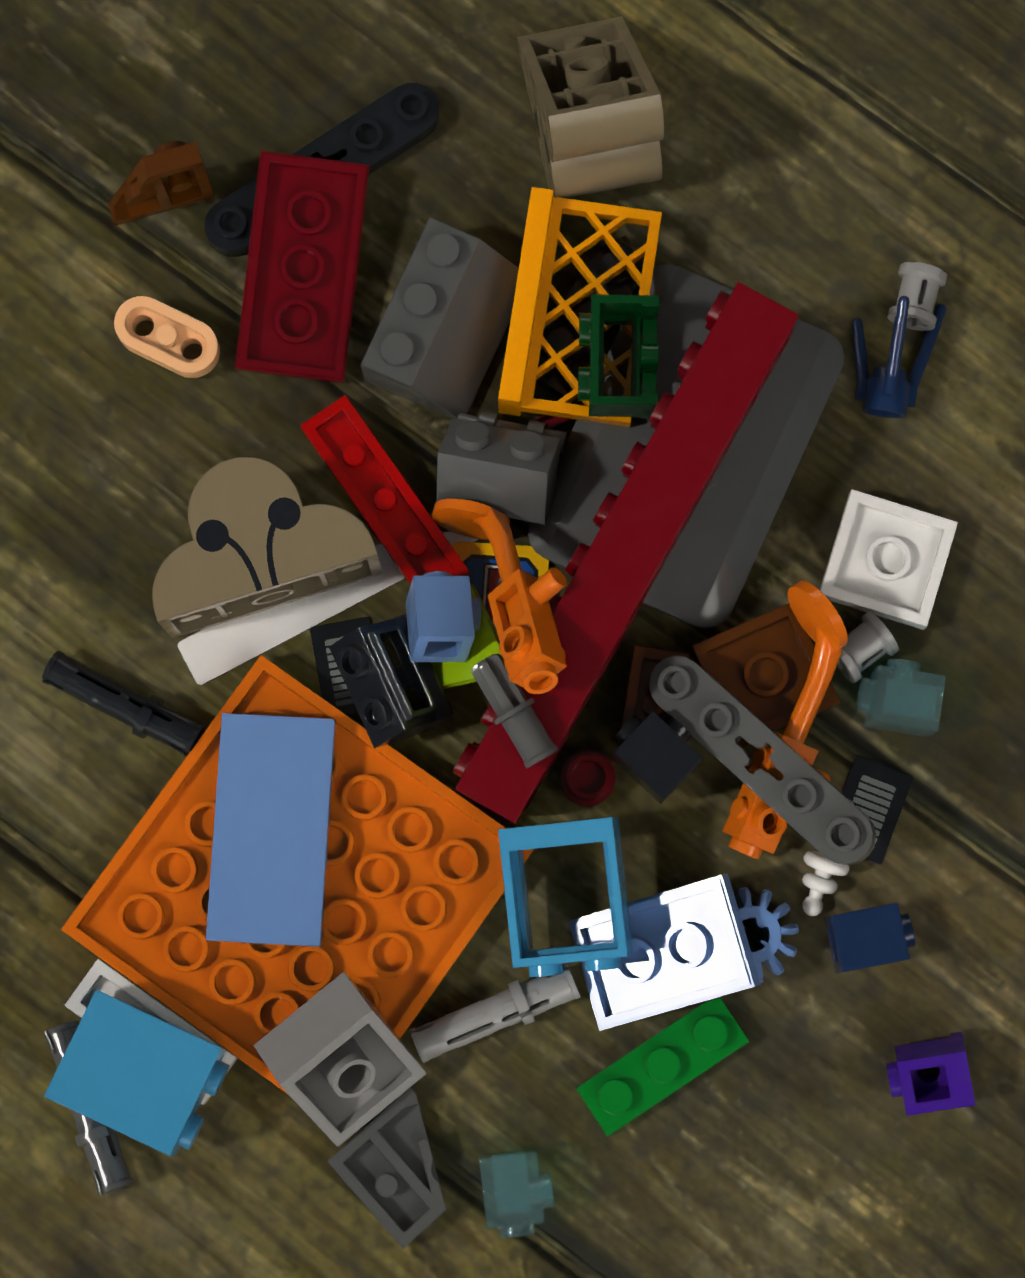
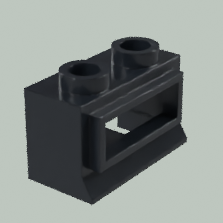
[329,614,454,748]

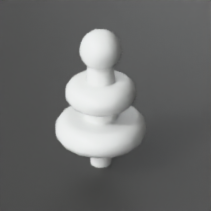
[802,851,850,916]

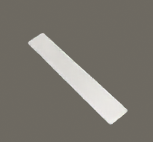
[178,531,478,685]

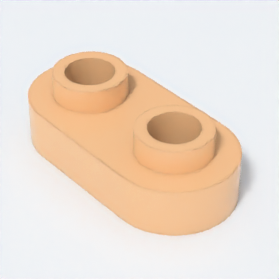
[114,296,220,378]

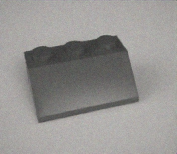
[361,218,519,419]

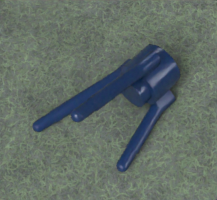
[852,296,946,418]

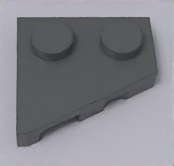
[327,1087,446,1249]

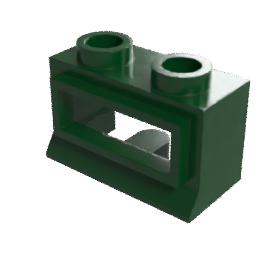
[578,294,659,419]

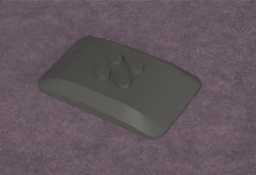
[528,264,844,630]

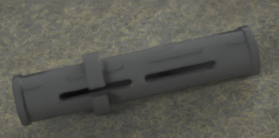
[43,1020,134,1196]

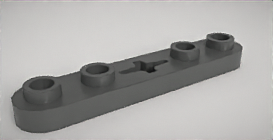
[649,656,876,865]

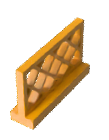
[498,187,662,427]

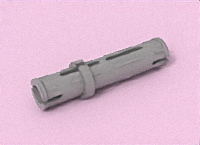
[410,964,581,1063]

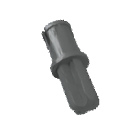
[472,653,559,769]

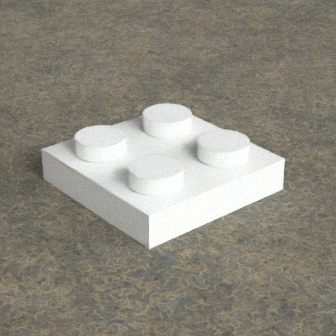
[820,489,958,630]

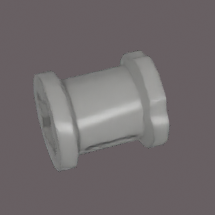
[887,262,948,331]
[837,611,899,683]

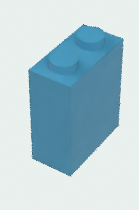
[44,990,230,1156]

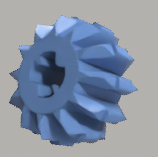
[737,887,799,983]

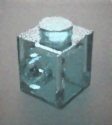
[857,659,946,737]
[479,1150,555,1238]

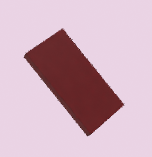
[235,150,370,384]

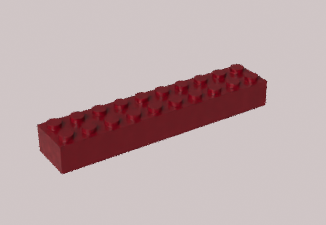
[453,282,799,823]

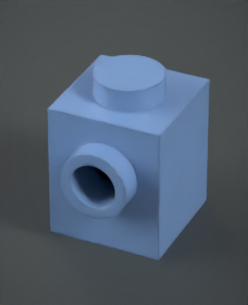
[405,571,481,662]

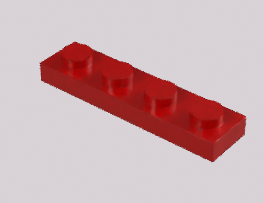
[300,395,471,586]

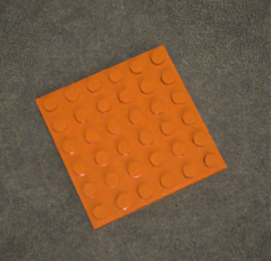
[61,655,535,1094]

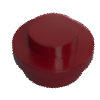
[560,750,616,807]

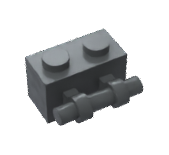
[436,411,568,525]

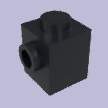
[612,711,703,804]

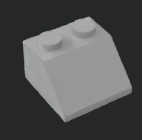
[253,972,427,1147]

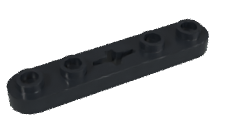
[205,83,439,257]

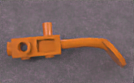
[432,499,567,694]
[722,580,848,860]

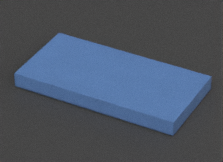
[206,713,336,947]

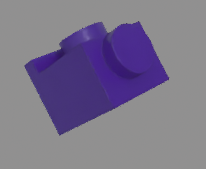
[886,1032,975,1116]

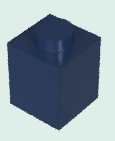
[824,903,915,974]

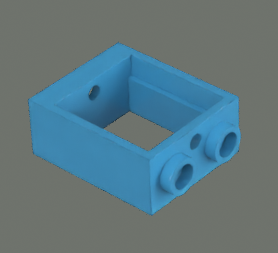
[498,817,633,977]

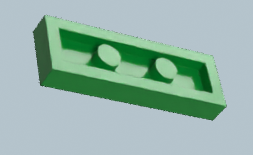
[576,997,749,1137]

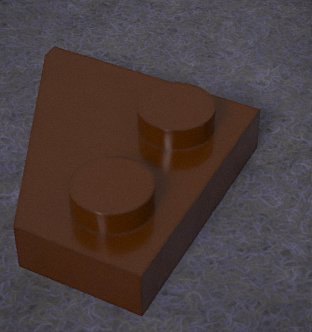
[108,141,215,226]

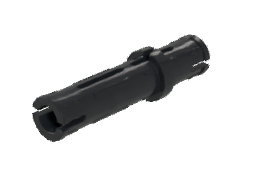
[42,651,206,757]

